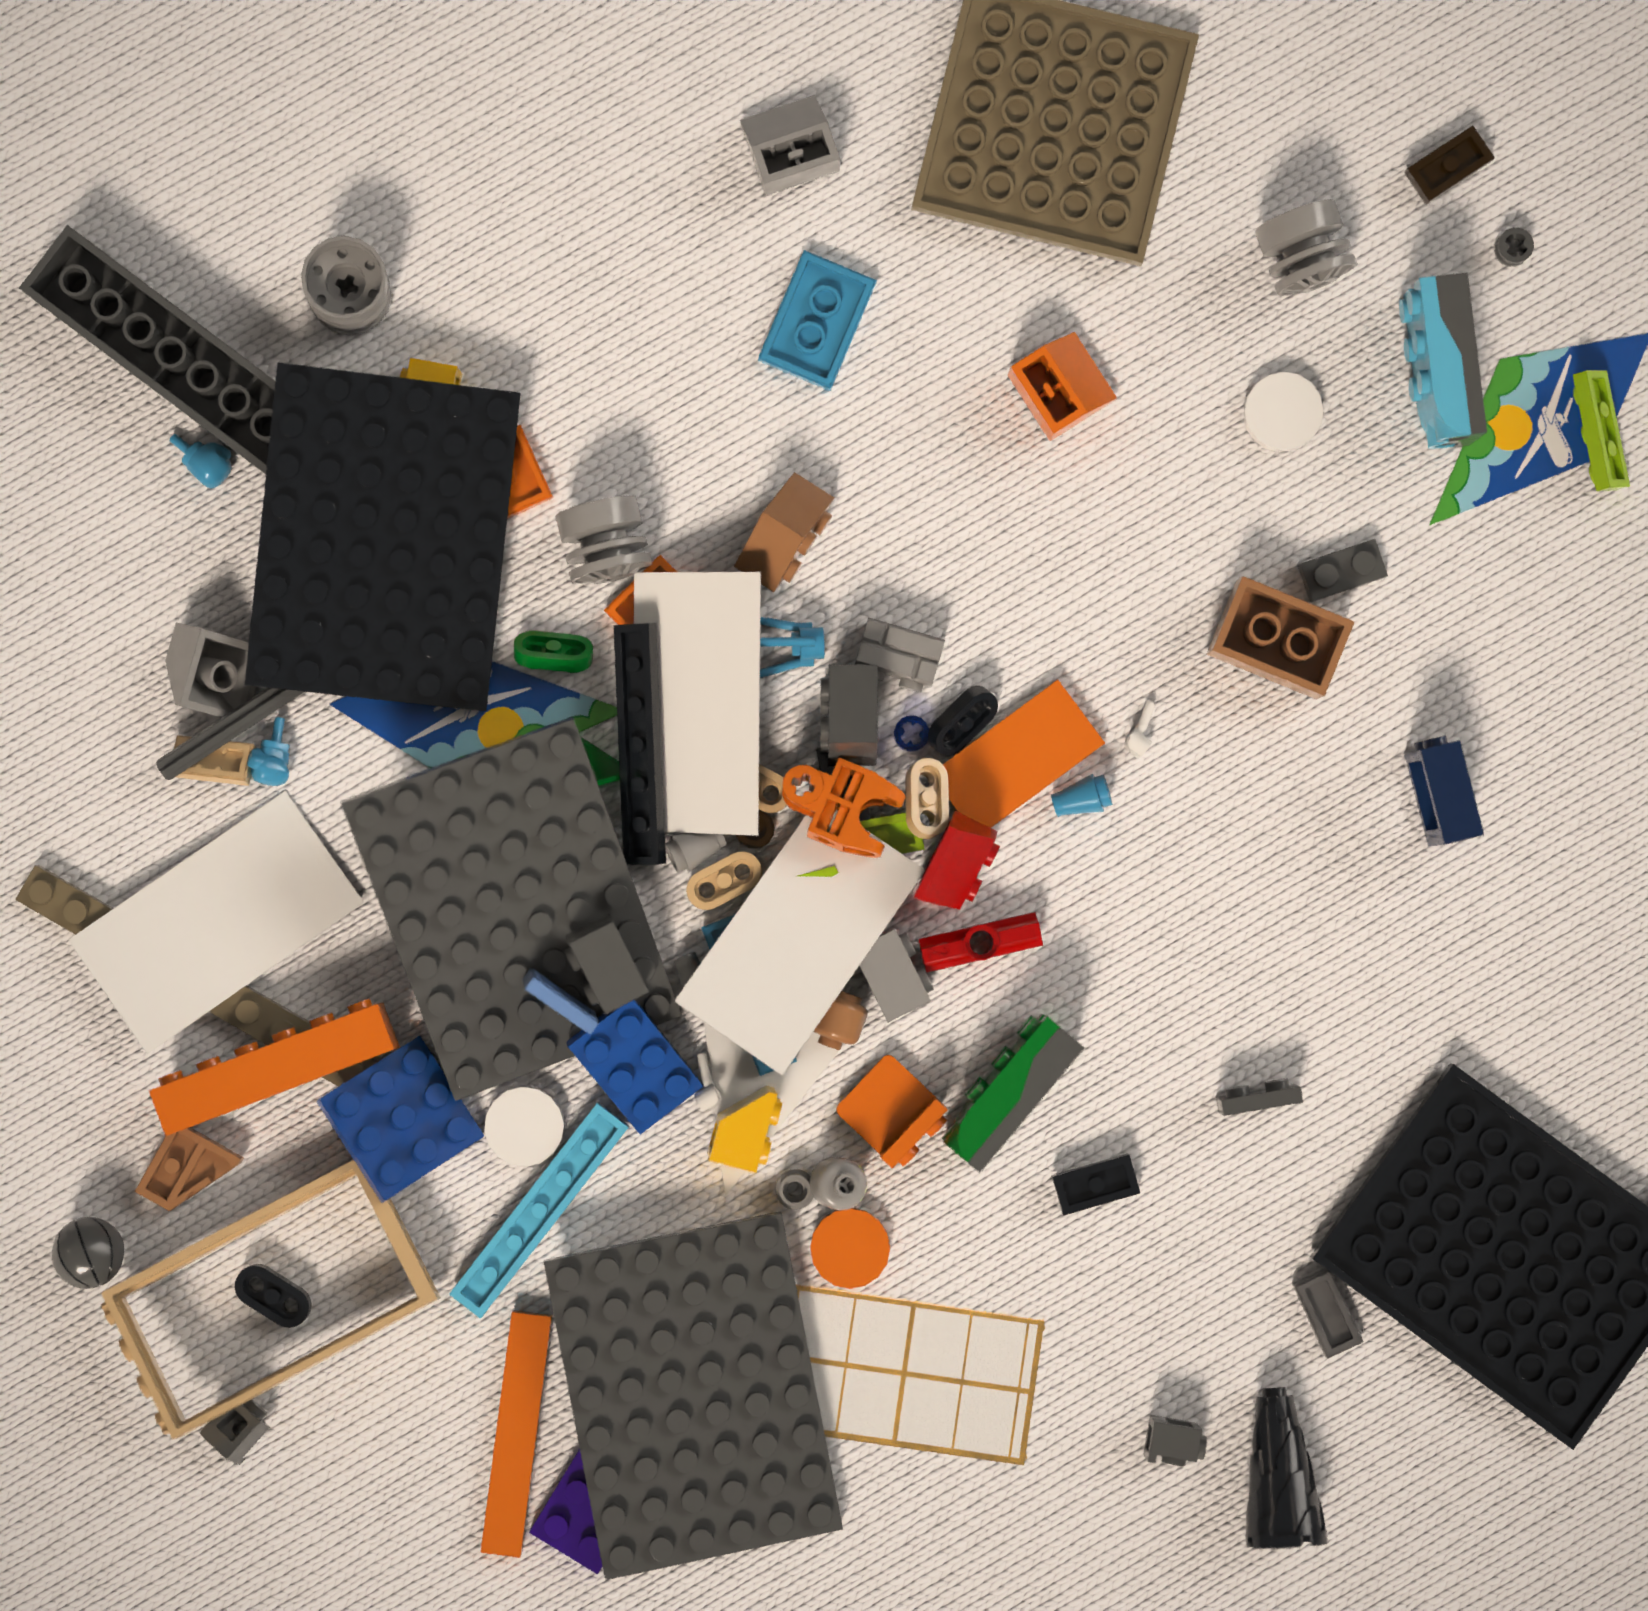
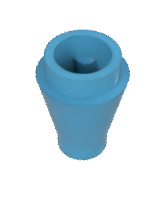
[1051,774,1113,817]

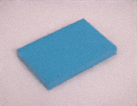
[758,250,877,391]

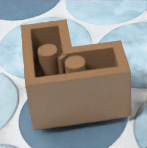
[734,472,834,592]

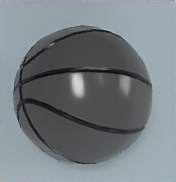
[52,1217,124,1289]

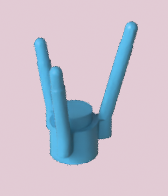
[760,617,825,678]

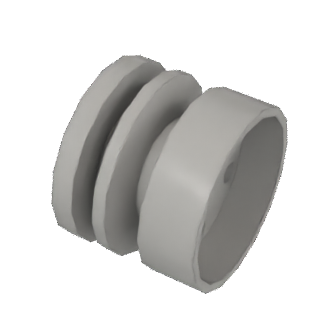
[1255,199,1358,296]
[301,236,392,336]
[555,495,652,584]

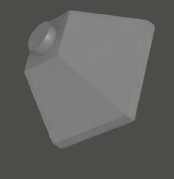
[165,623,257,718]

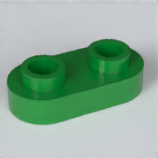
[514,631,593,673]

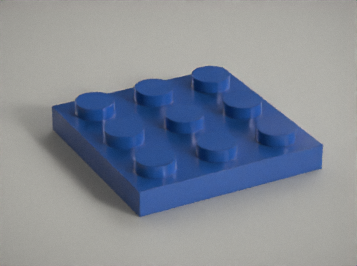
[316,1036,484,1203]

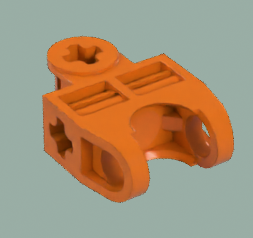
[782,757,906,858]

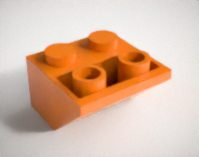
[1007,332,1117,441]

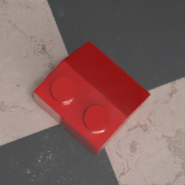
[914,811,1000,910]

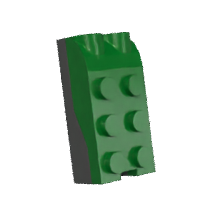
[942,1013,1084,1173]

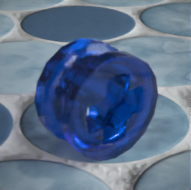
[894,715,929,752]

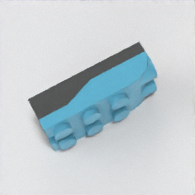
[1399,272,1487,449]

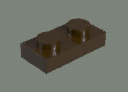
[1404,125,1495,205]

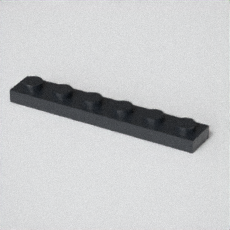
[613,623,666,865]

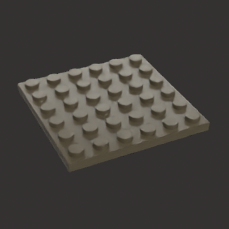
[911,0,1199,267]

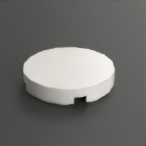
[1244,372,1324,452]
[484,1086,565,1167]

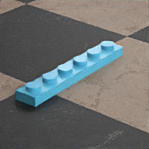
[449,1102,630,1319]

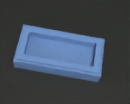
[522,969,599,1035]

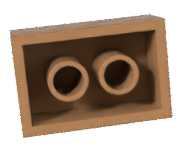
[1206,576,1355,700]

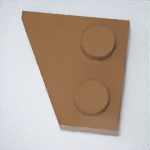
[134,1127,244,1211]

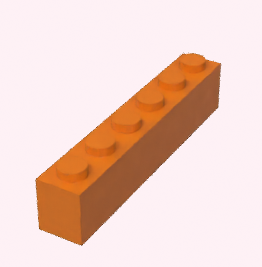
[149,998,400,1136]

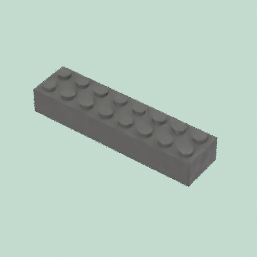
[19,225,276,474]

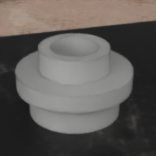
[775,1169,814,1210]

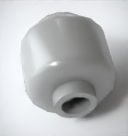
[809,1157,867,1211]

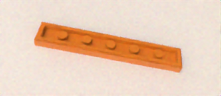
[480,1310,553,1558]

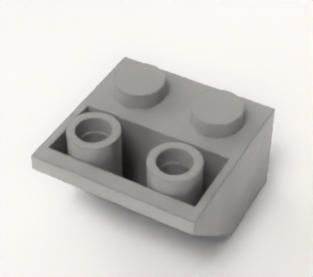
[740,95,840,196]

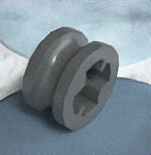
[1494,228,1534,267]

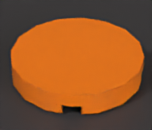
[810,1208,890,1289]

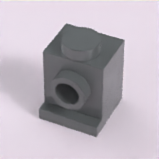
[199,1400,270,1465]
[1143,1415,1207,1466]

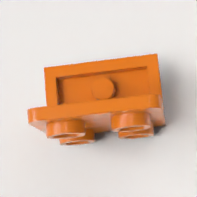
[836,1055,948,1169]

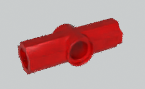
[918,912,1043,973]

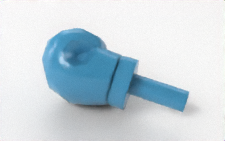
[169,434,232,488]
[247,717,290,786]

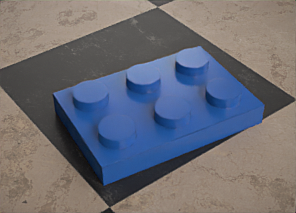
[566,1000,703,1135]

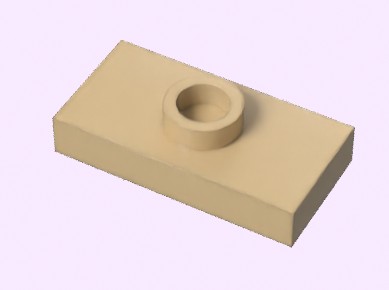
[174,735,256,786]

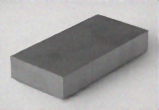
[1292,1268,1364,1359]

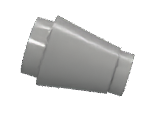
[665,833,727,873]

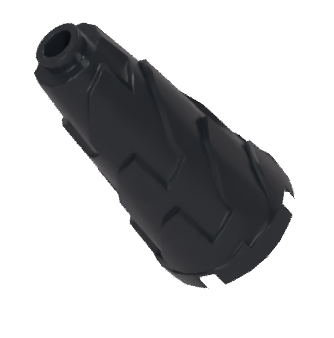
[1245,1387,1328,1549]

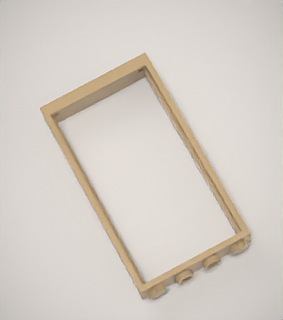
[101,1160,441,1440]

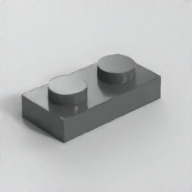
[1298,539,1388,603]
[1216,1078,1303,1116]

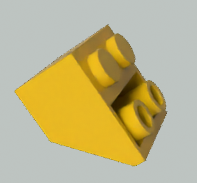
[707,1085,782,1173]

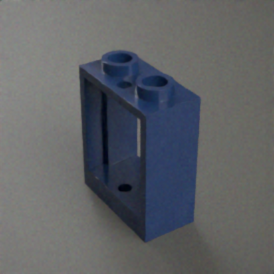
[1404,735,1484,846]

